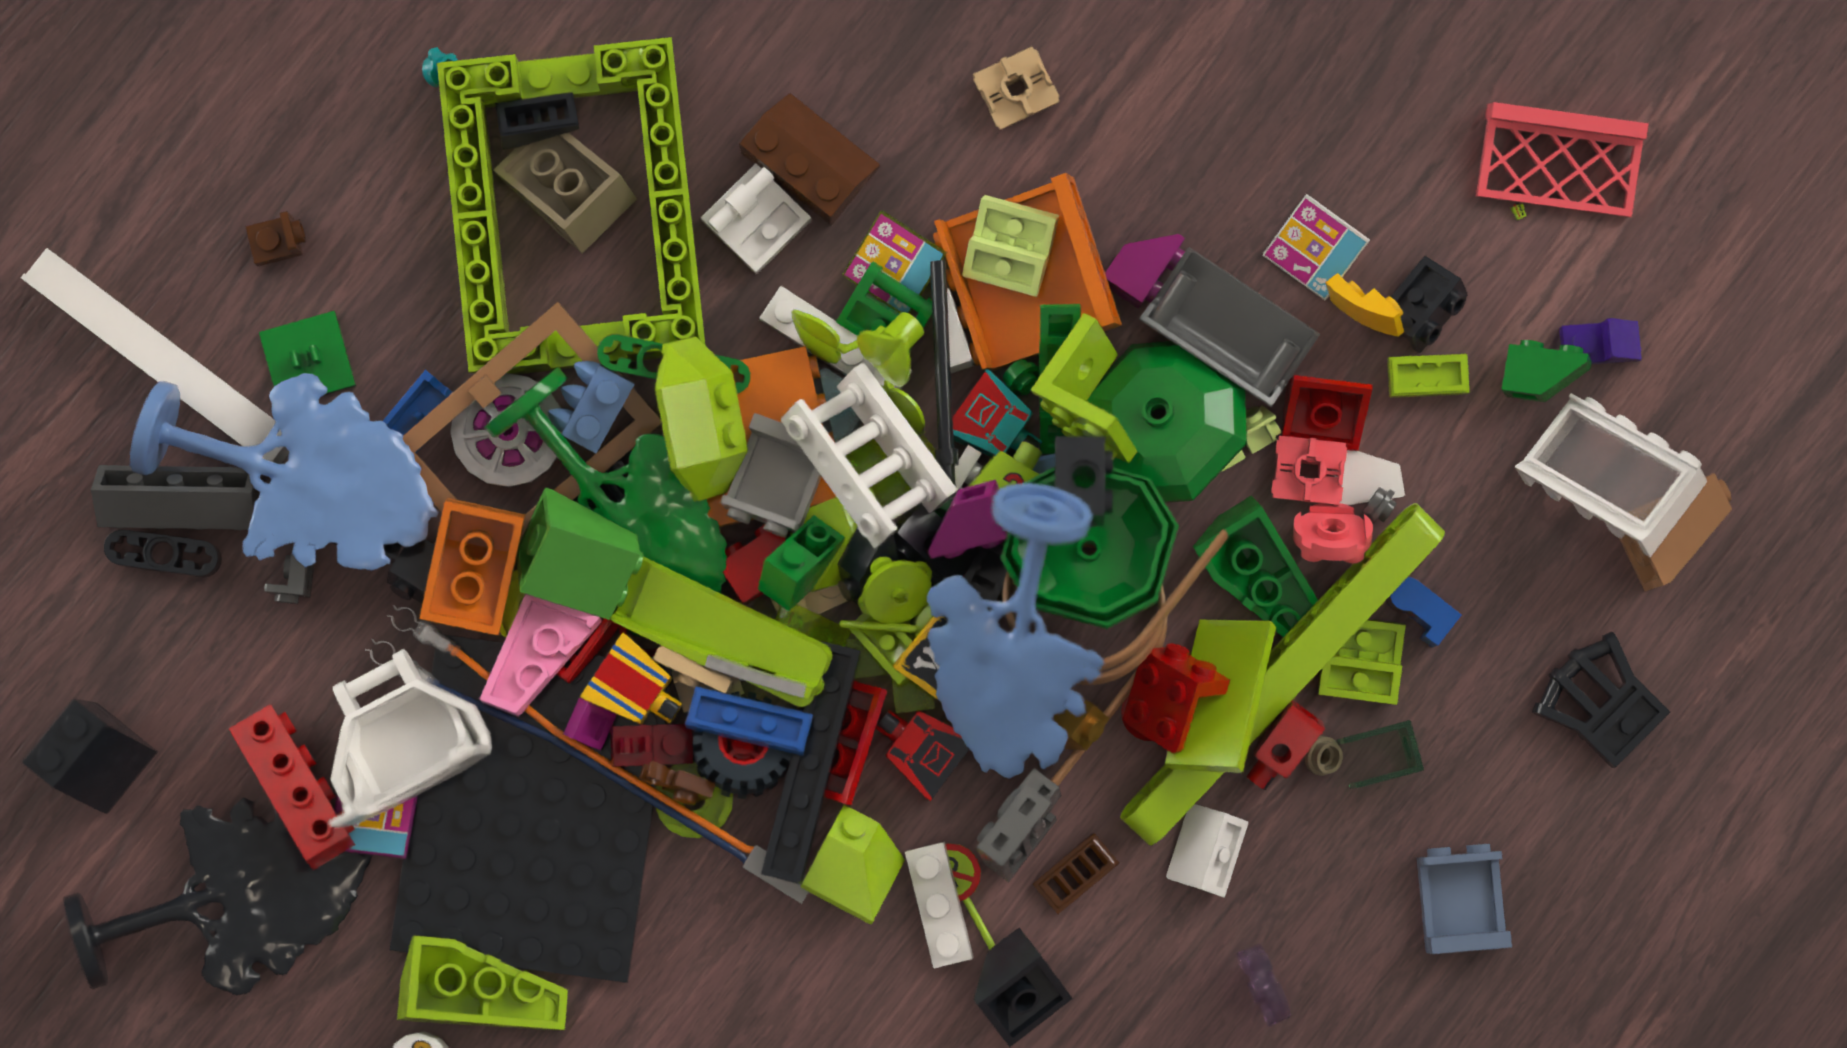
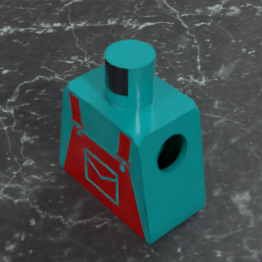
[953,369,1043,458]

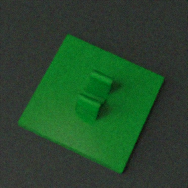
[259,311,356,395]

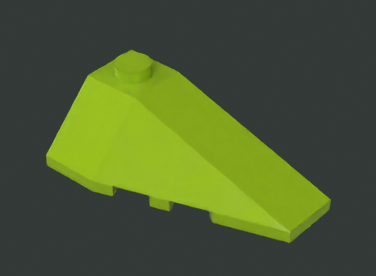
[397,936,568,1030]

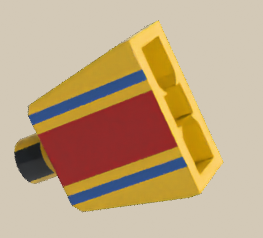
[580,633,683,724]

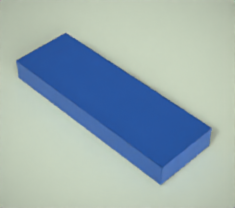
[685,687,813,756]

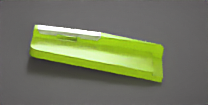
[611,556,832,707]

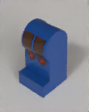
[1386,577,1462,648]

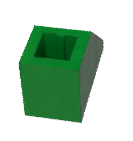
[1501,340,1592,402]
[758,515,845,611]

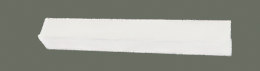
[21,248,289,464]

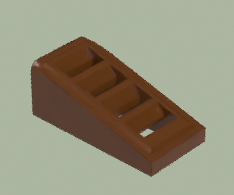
[1032,833,1119,914]

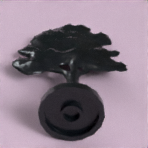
[63,798,373,995]

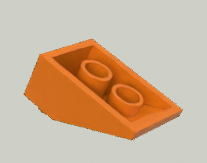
[419,498,526,636]

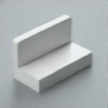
[1166,804,1249,898]

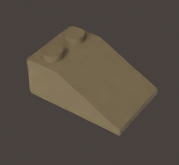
[494,116,637,253]

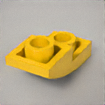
[1325,273,1404,337]

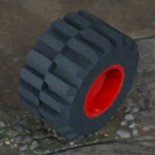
[693,692,792,799]

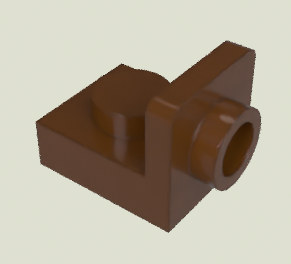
[245,211,306,267]

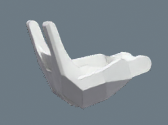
[329,649,492,827]

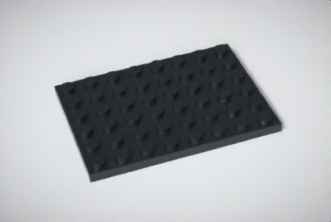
[390,634,672,983]

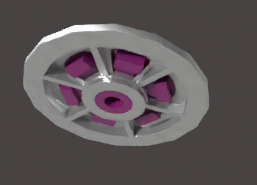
[450,373,561,487]

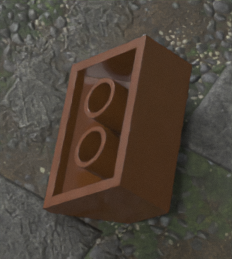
[739,93,880,226]

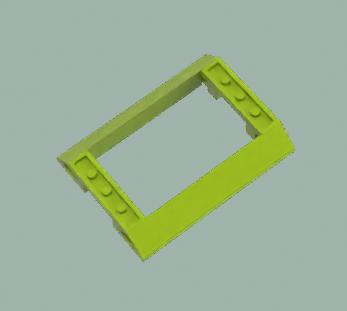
[437,37,706,375]

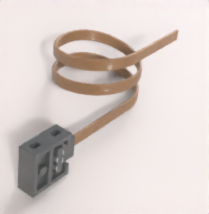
[977,530,1228,883]

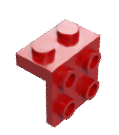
[1123,643,1230,753]

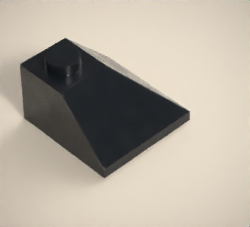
[974,928,1073,1047]

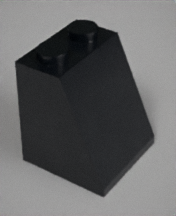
[21,699,158,814]

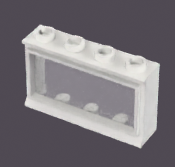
[1515,393,1707,557]

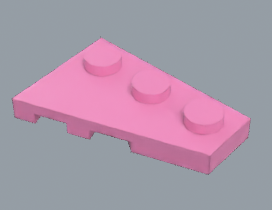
[479,594,602,717]

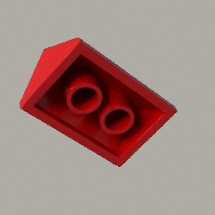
[824,681,887,806]

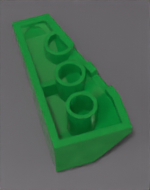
[1192,495,1318,637]

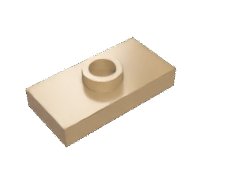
[653,646,733,694]

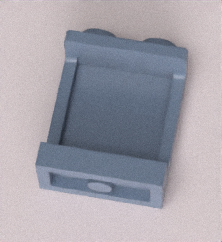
[1416,844,1512,954]

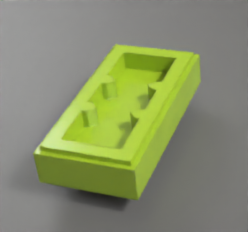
[1387,354,1470,398]

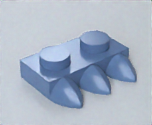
[548,361,635,453]

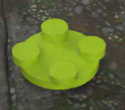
[858,557,932,624]

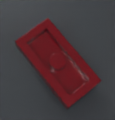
[610,724,693,767]

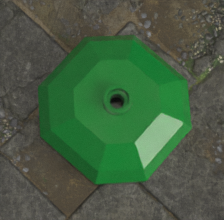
[1086,341,1247,503]
[1001,467,1179,629]

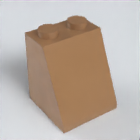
[1619,473,1732,591]

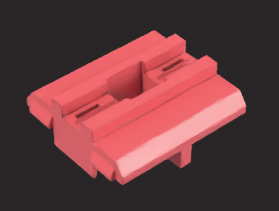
[1271,436,1347,505]

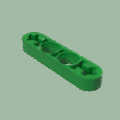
[597,334,750,394]

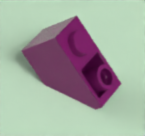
[1105,234,1185,309]
[928,479,1008,559]

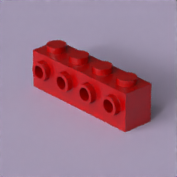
[229,704,356,870]

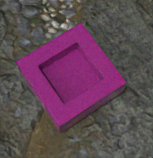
[563,698,617,751]

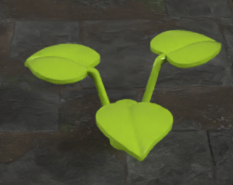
[791,309,926,435]

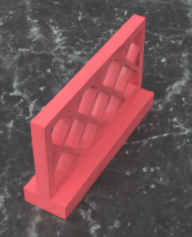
[1476,102,1649,217]

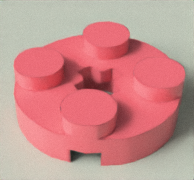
[1292,503,1373,563]

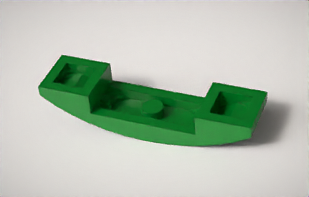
[1039,304,1081,454]

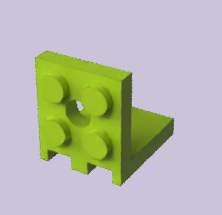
[1031,313,1137,464]

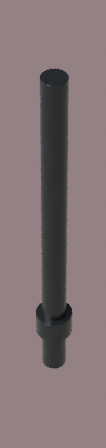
[930,260,959,498]

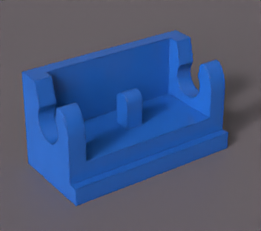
[383,370,453,454]

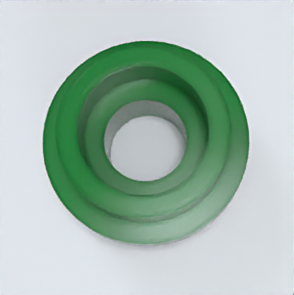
[1003,359,1039,396]

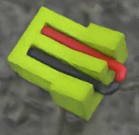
[1511,202,1527,220]

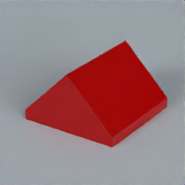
[1281,375,1373,451]

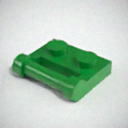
[836,261,932,353]

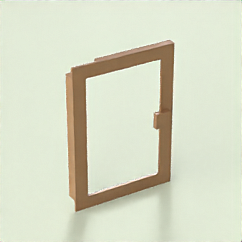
[403,302,662,541]

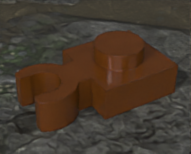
[639,761,715,805]

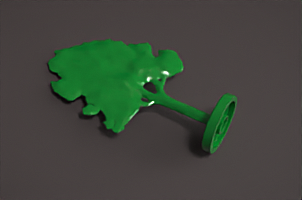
[484,367,727,638]

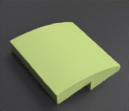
[962,195,1060,297]

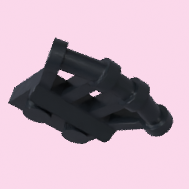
[1532,632,1670,768]

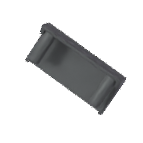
[1139,247,1320,407]

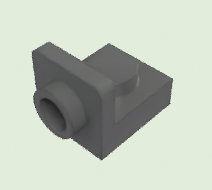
[264,546,314,604]

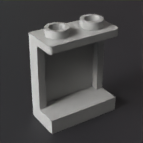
[720,413,822,537]

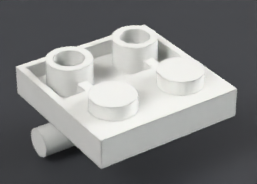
[701,164,812,275]

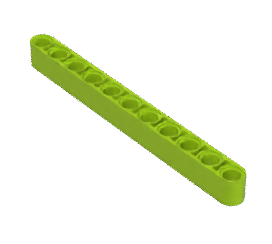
[1120,503,1445,845]

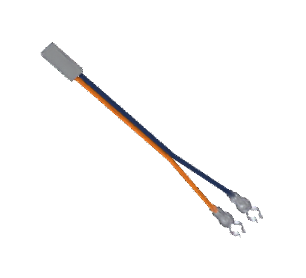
[365,605,809,904]

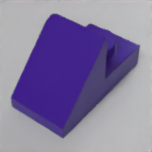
[1559,318,1642,364]

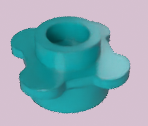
[422,47,458,87]

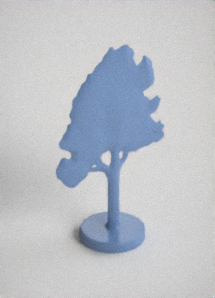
[130,373,438,570]
[927,483,1104,779]

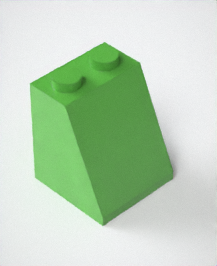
[516,487,643,620]

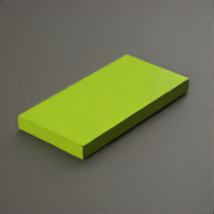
[1165,619,1276,773]

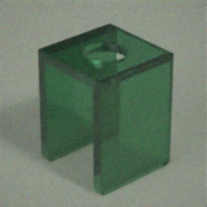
[1336,720,1424,789]

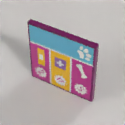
[334,794,418,859]

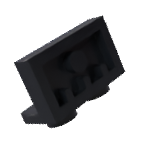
[1391,256,1468,353]

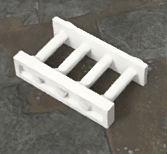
[780,363,958,548]

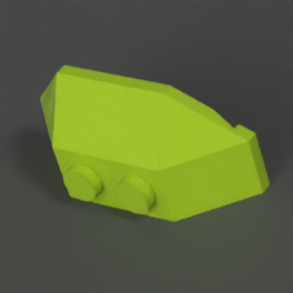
[655,337,748,501]

